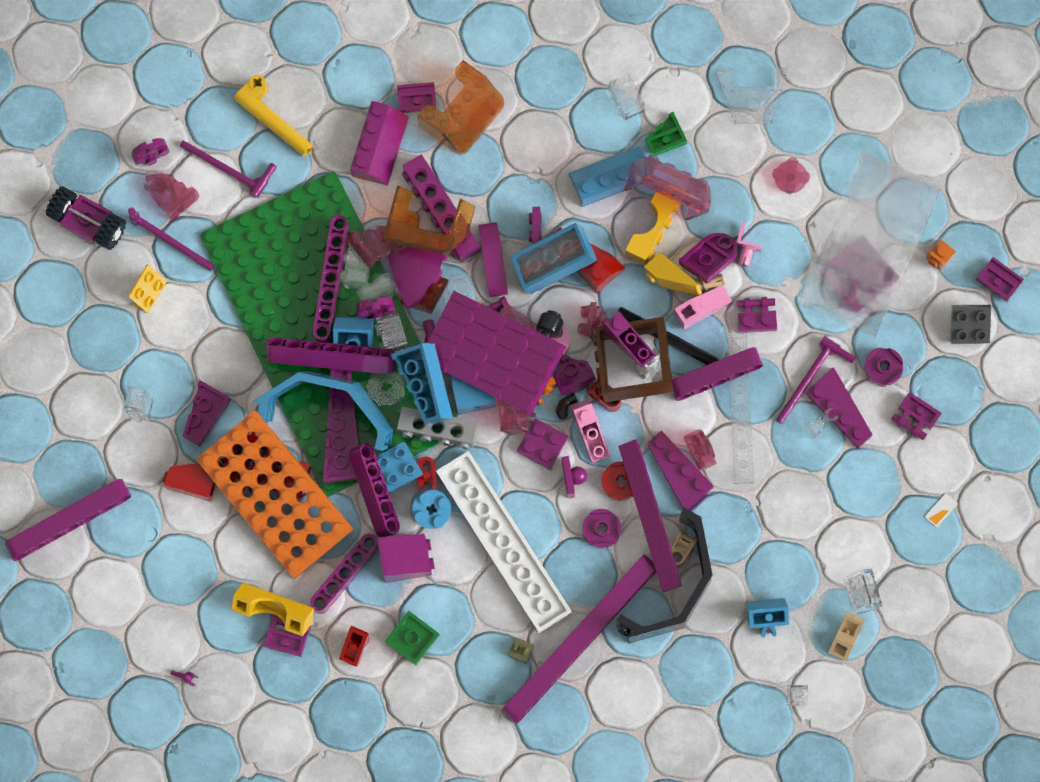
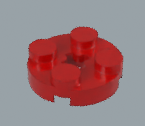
[602,461,633,501]

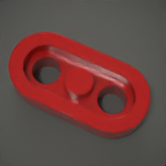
[417,456,437,491]

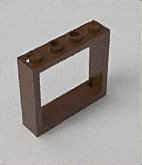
[593,317,673,403]

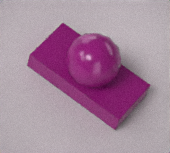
[561,456,587,498]

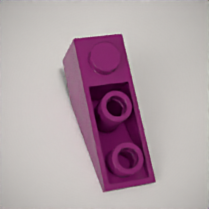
[601,311,656,368]

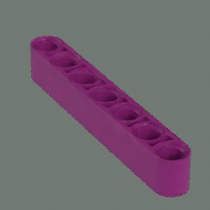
[313,215,349,343]
[266,338,396,374]
[4,479,131,561]

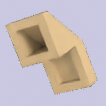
[828,612,865,661]

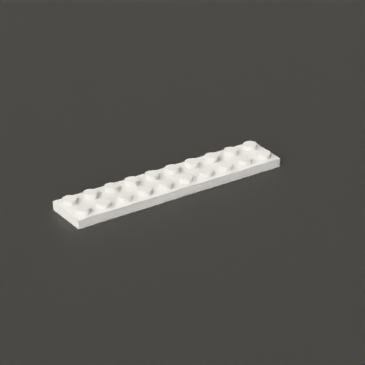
[436,451,572,633]

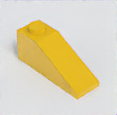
[644,252,702,296]

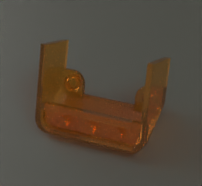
[384,185,476,255]

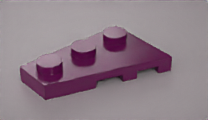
[183,380,232,447]

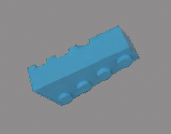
[391,343,453,423]

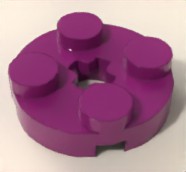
[131,138,170,166]
[356,297,395,320]
[864,348,903,387]
[582,509,621,549]

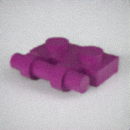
[737,297,777,333]
[891,392,942,440]

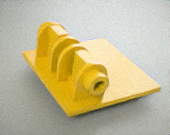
[128,264,167,313]

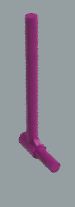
[180,140,277,198]
[128,207,214,271]
[776,336,856,424]

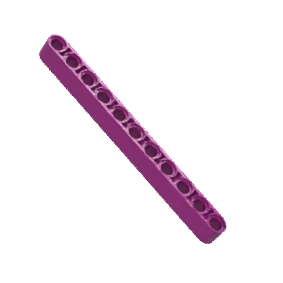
[502,554,656,724]

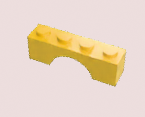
[625,186,681,265]
[231,582,314,636]

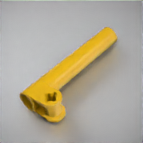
[234,75,313,157]

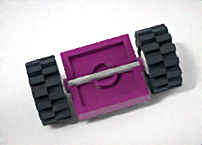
[46,186,126,250]

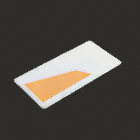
[925,493,958,527]

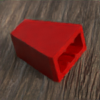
[163,461,222,502]

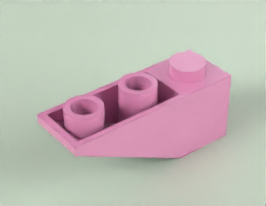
[674,286,732,330]
[570,399,610,463]

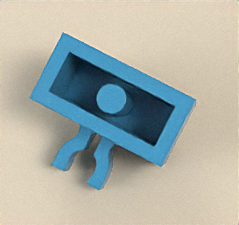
[746,598,789,637]

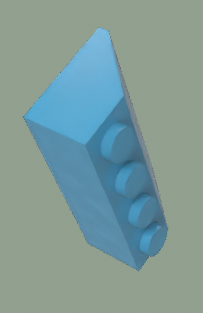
[569,147,653,207]

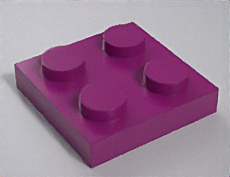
[516,418,569,470]

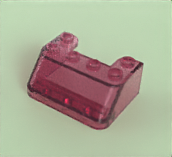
[623,155,711,220]

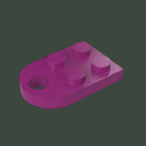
[679,233,737,284]

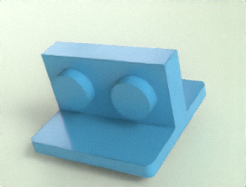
[376,442,423,493]

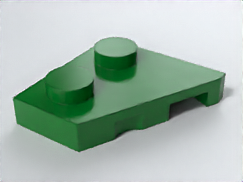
[645,112,687,157]

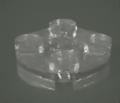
[367,371,406,407]

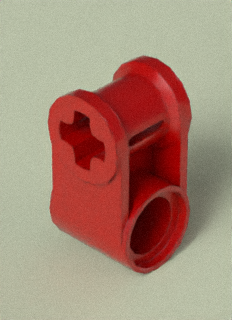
[586,378,621,412]

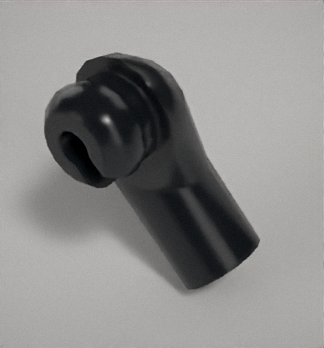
[555,393,578,420]

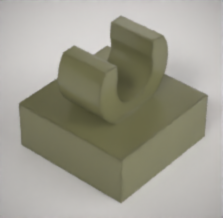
[508,638,534,664]

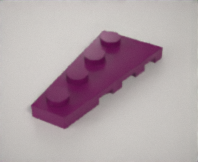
[805,367,873,449]
[647,430,714,510]

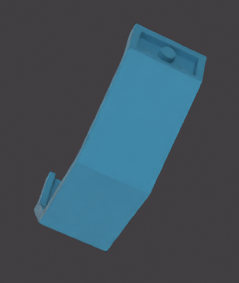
[252,371,394,451]

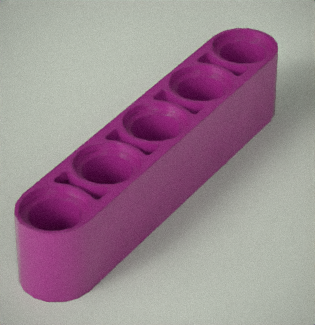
[672,347,763,401]
[349,443,400,537]
[310,534,379,614]

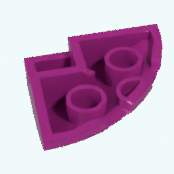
[388,239,448,309]

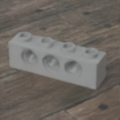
[397,407,478,449]

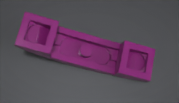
[479,222,508,297]

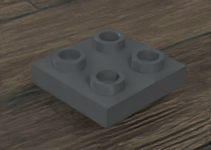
[951,304,991,344]

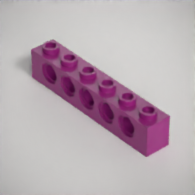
[402,154,480,262]

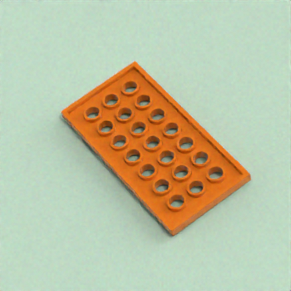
[196,410,354,579]

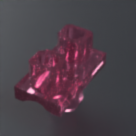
[578,302,609,340]

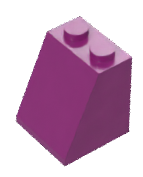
[377,534,435,583]

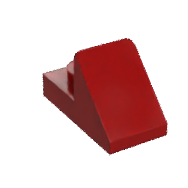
[339,625,370,667]

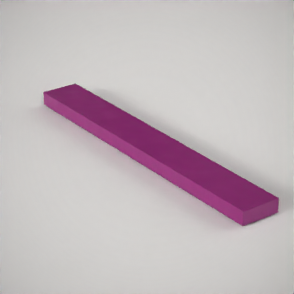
[618,439,682,592]

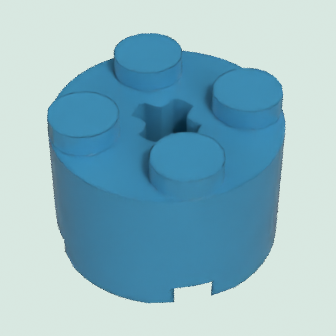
[410,487,451,529]

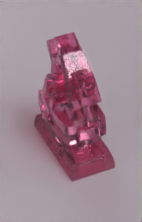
[144,173,200,222]
[347,226,404,270]
[683,429,717,471]

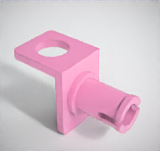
[737,222,762,267]

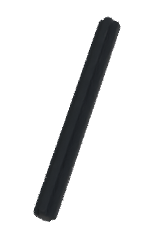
[617,307,719,365]

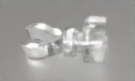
[806,408,839,439]

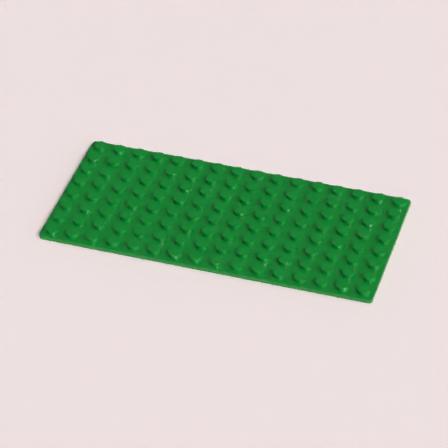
[200,171,462,497]

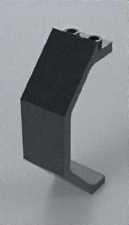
[616,507,713,644]

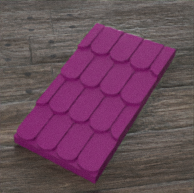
[427,291,566,415]

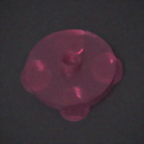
[772,157,810,194]

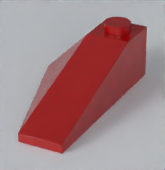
[553,227,625,293]

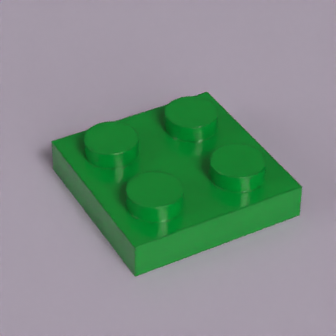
[385,611,440,666]

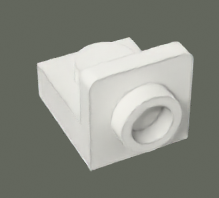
[635,347,660,379]

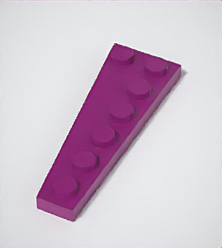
[323,369,359,483]

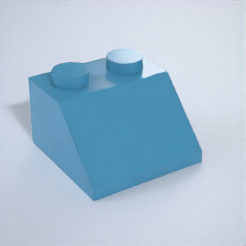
[333,317,374,347]

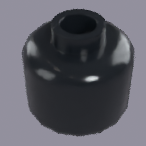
[536,310,564,338]

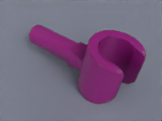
[170,670,198,686]

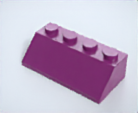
[350,101,409,186]

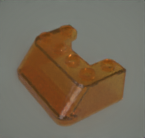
[417,60,504,155]

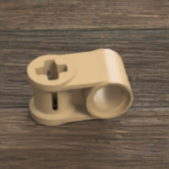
[671,530,698,569]

